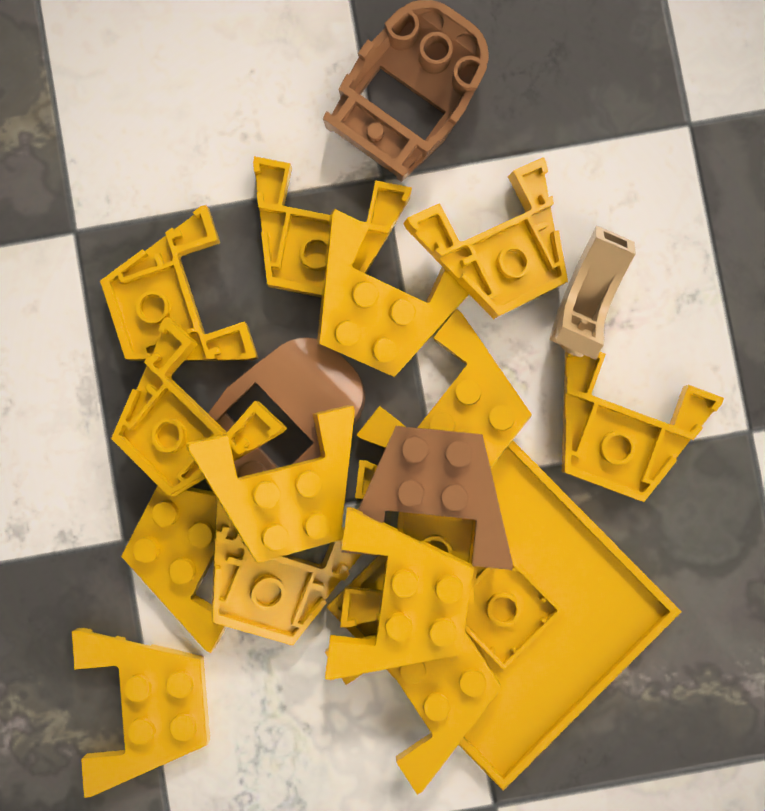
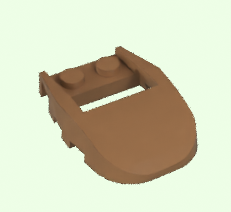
[323,0,489,182]
[208,338,365,478]

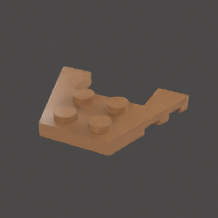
[342,426,513,570]

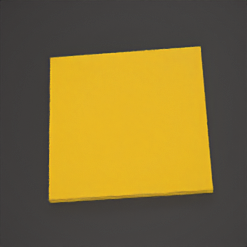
[326,441,682,791]

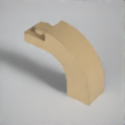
[549,225,636,360]

